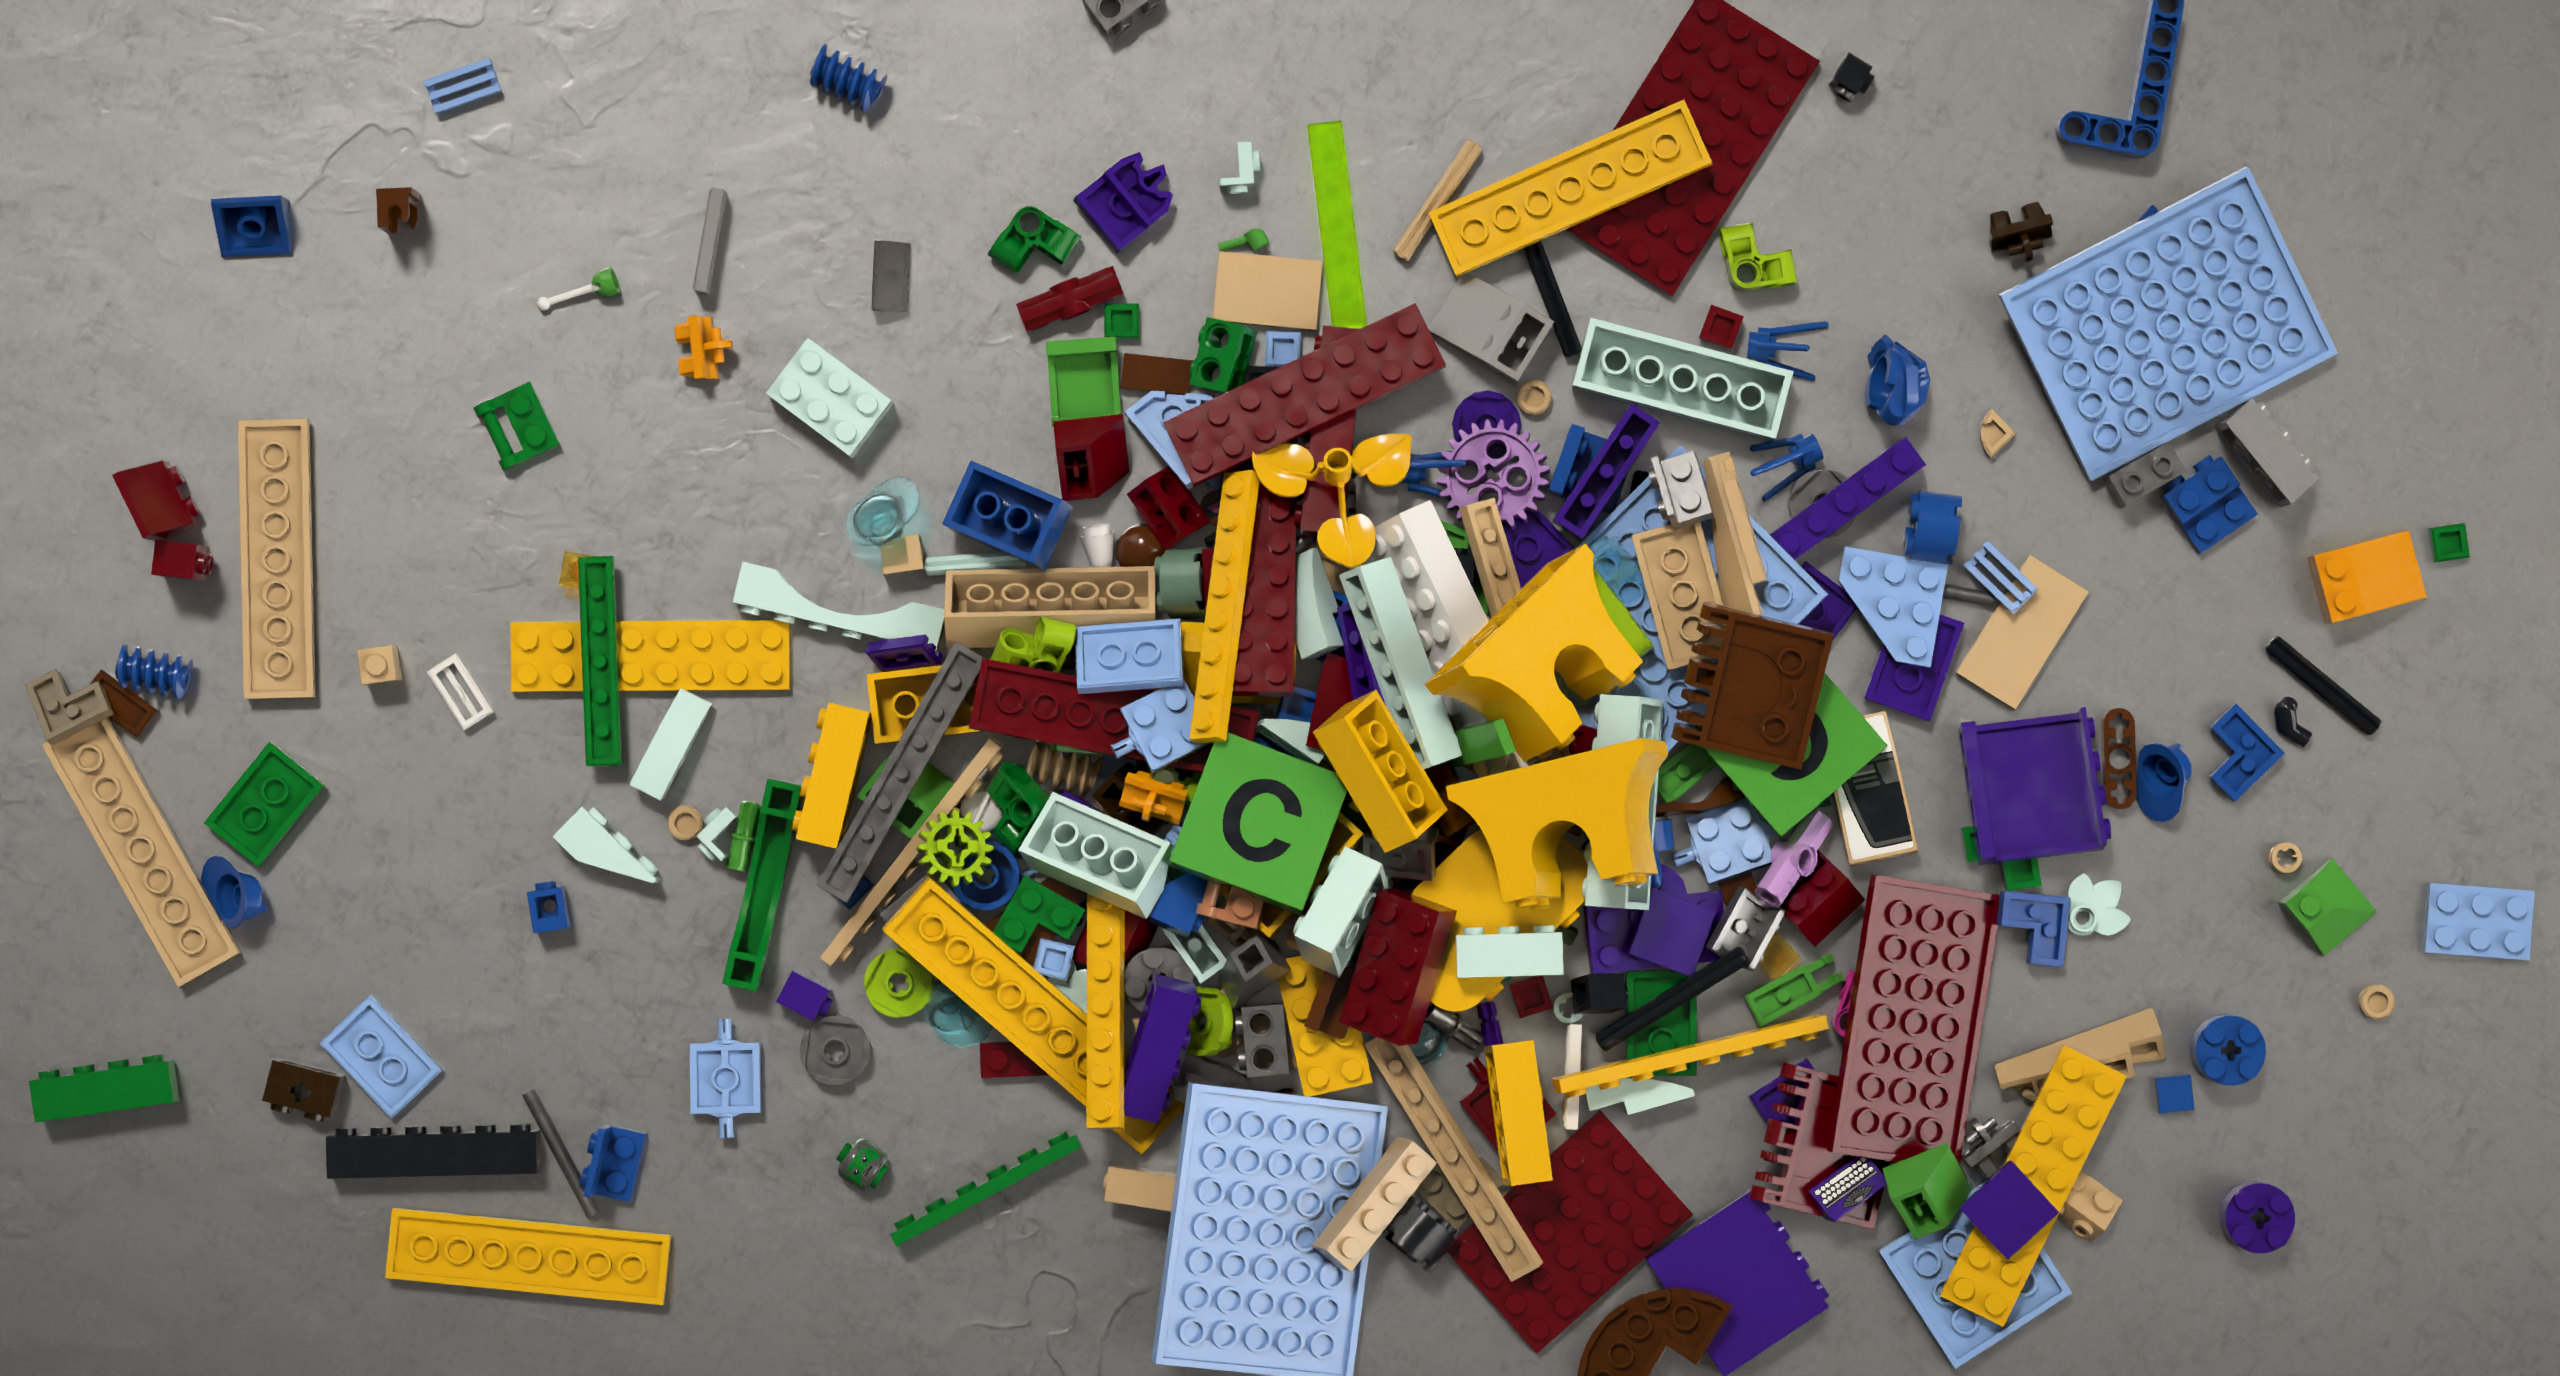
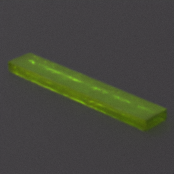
[1307,120,1367,329]

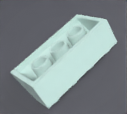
[1018,792,1172,919]

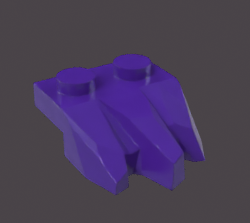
[1073,152,1173,254]

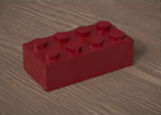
[1339,888,1457,1046]

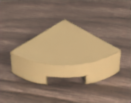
[1980,409,2016,458]

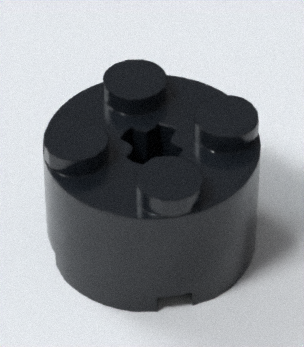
[1382,1196,1457,1273]

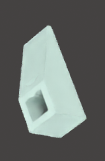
[553,807,660,883]

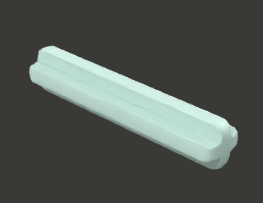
[924,552,1027,576]

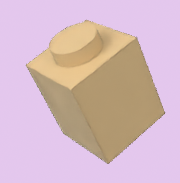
[357,645,402,685]

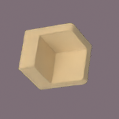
[879,534,925,576]

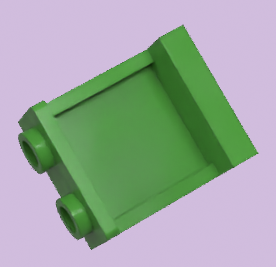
[1046,337,1121,427]

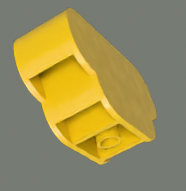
[1411,830,1588,1012]

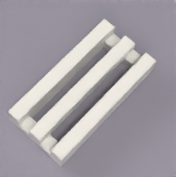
[427,653,494,731]

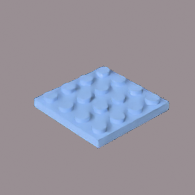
[1878,1177,2072,1369]

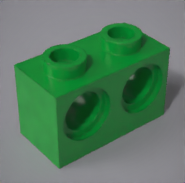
[1189,317,1257,394]

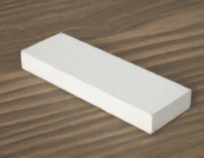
[1563,1023,1582,1130]

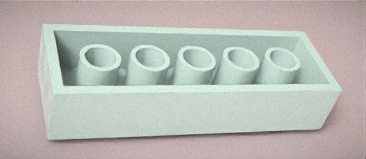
[1571,318,1794,441]
[1582,694,1664,910]

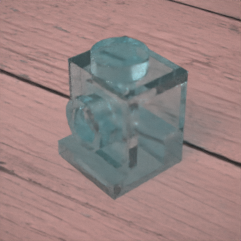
[1590,535,1641,592]

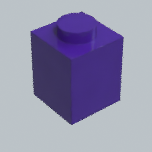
[776,970,833,1021]

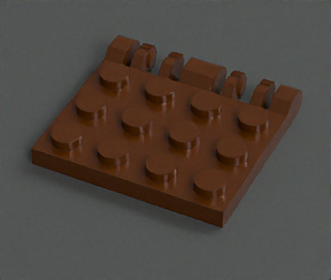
[1671,602,1834,770]

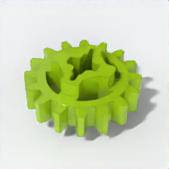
[916,810,994,887]

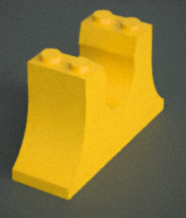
[1424,543,1643,762]
[1446,738,1668,910]

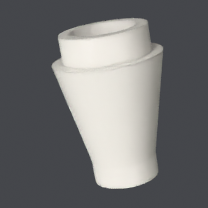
[1080,523,1115,567]

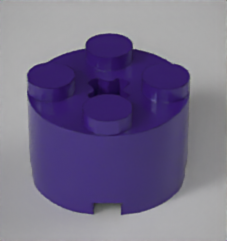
[2219,1181,2295,1253]

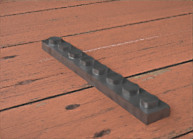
[816,642,986,903]

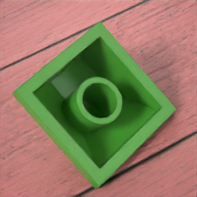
[2278,858,2377,956]

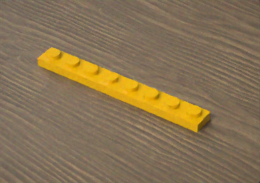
[1189,470,1260,744]
[1086,893,1125,1129]
[1552,1014,1829,1098]

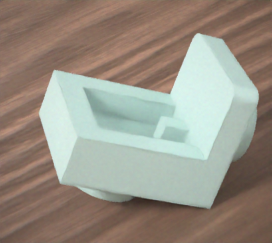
[1219,142,1260,194]
[697,807,738,861]

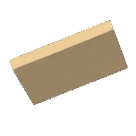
[1213,251,1323,331]

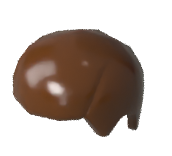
[1115,523,1170,567]

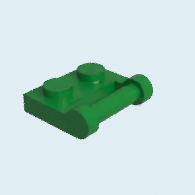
[473,381,560,471]

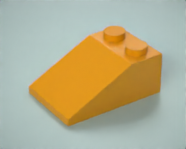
[2307,530,2427,624]

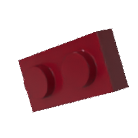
[980,1041,1049,1078]

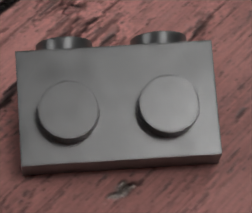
[1706,886,1785,971]

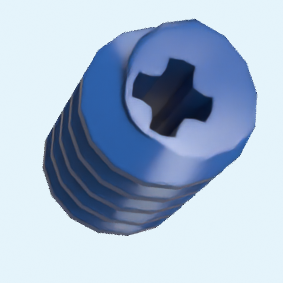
[810,44,887,112]
[115,644,193,700]

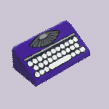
[1808,1156,1887,1222]

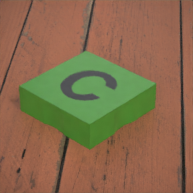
[1695,673,1888,838]
[1169,732,1348,915]

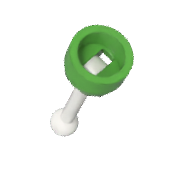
[537,267,620,311]

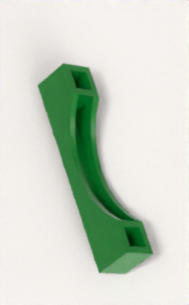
[722,778,802,991]

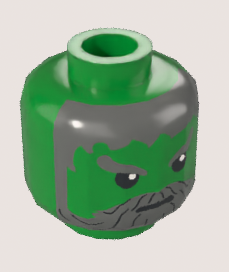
[836,1139,890,1191]

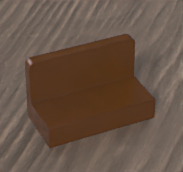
[1304,966,1355,1039]

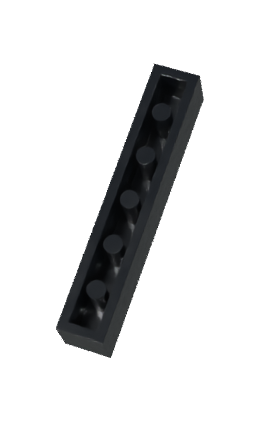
[326,1124,541,1179]

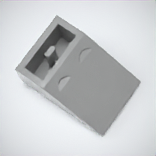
[1428,273,1554,384]

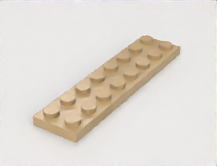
[238,419,316,699]
[41,718,241,987]

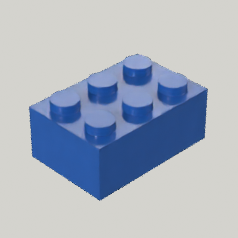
[942,461,1073,571]

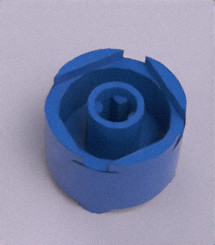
[1903,490,1962,565]
[952,840,1021,910]
[2190,1014,2266,1086]

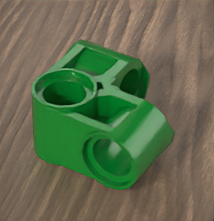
[988,206,1081,274]
[987,761,1050,857]

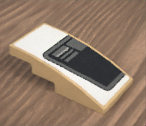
[1832,711,1918,867]

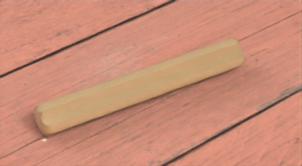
[1393,139,1482,261]

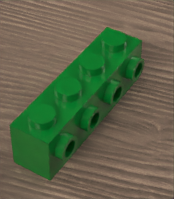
[29,1054,180,1123]

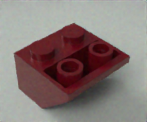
[1053,414,1129,501]
[1779,850,1865,947]

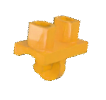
[674,315,733,380]
[1119,770,1188,825]

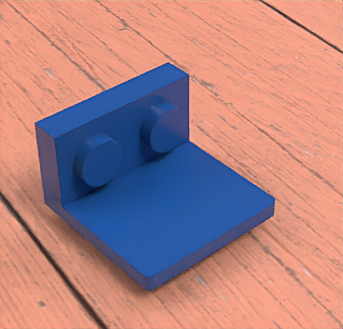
[1547,424,1627,514]
[579,1124,647,1202]

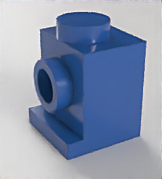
[527,881,572,934]

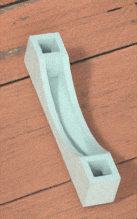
[733,562,945,651]

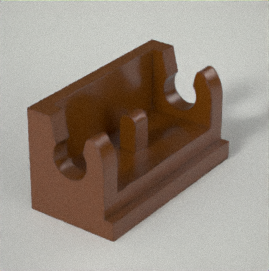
[376,187,421,234]

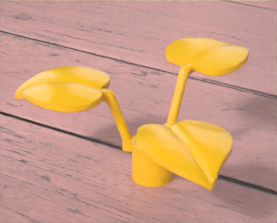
[1252,433,1412,569]

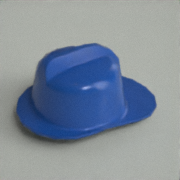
[2136,743,2192,822]
[201,856,267,929]

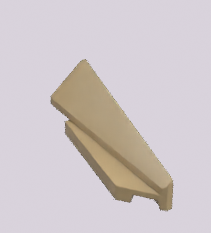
[1703,451,1768,616]
[1995,1008,2166,1101]

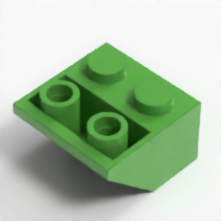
[857,753,954,839]
[1883,1143,1972,1240]

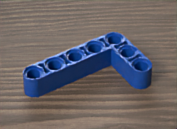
[2055,0,2184,158]

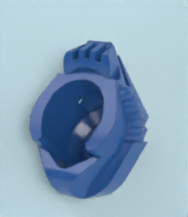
[1865,334,1930,426]

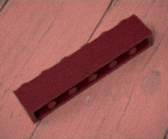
[1294,325,1359,538]

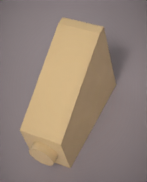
[1103,1166,1176,1212]

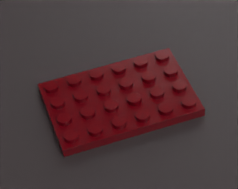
[1447,1110,1693,1353]

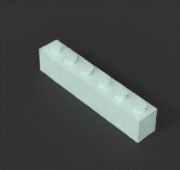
[1339,556,1462,769]

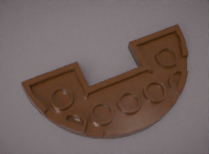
[1577,1287,1735,1376]

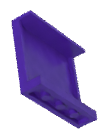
[1958,707,2111,865]
[1645,1188,1829,1376]

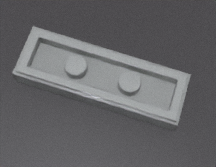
[693,188,727,295]

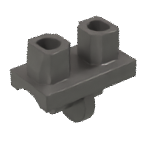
[1961,1117,2021,1179]

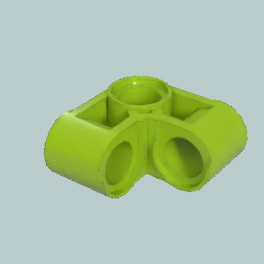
[1719,222,1798,292]
[990,616,1076,673]

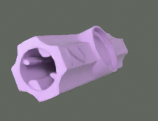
[1754,809,1834,908]

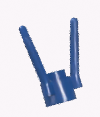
[1747,321,1829,381]
[1750,433,1824,501]
[1399,451,1466,501]

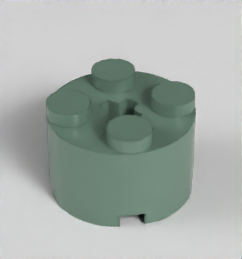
[1154,547,1211,619]

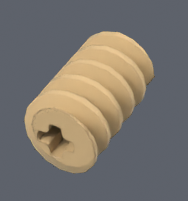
[1026,741,1103,797]

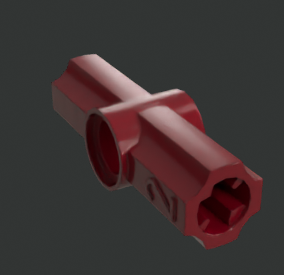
[1016,266,1124,332]

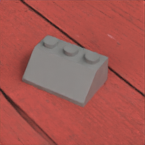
[2215,398,2318,507]

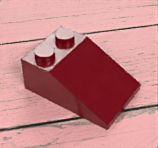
[112,460,200,541]

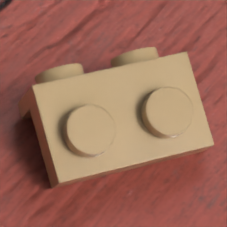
[2057,1170,2123,1242]

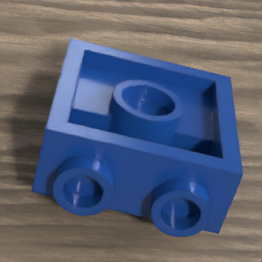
[2160,455,2258,554]

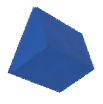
[211,195,291,257]

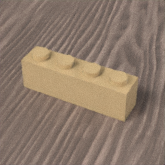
[1312,1137,1437,1272]

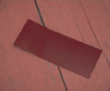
[1306,652,1353,751]

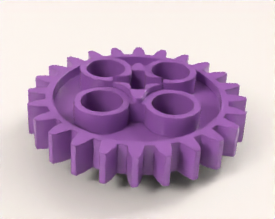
[1437,419,1550,530]

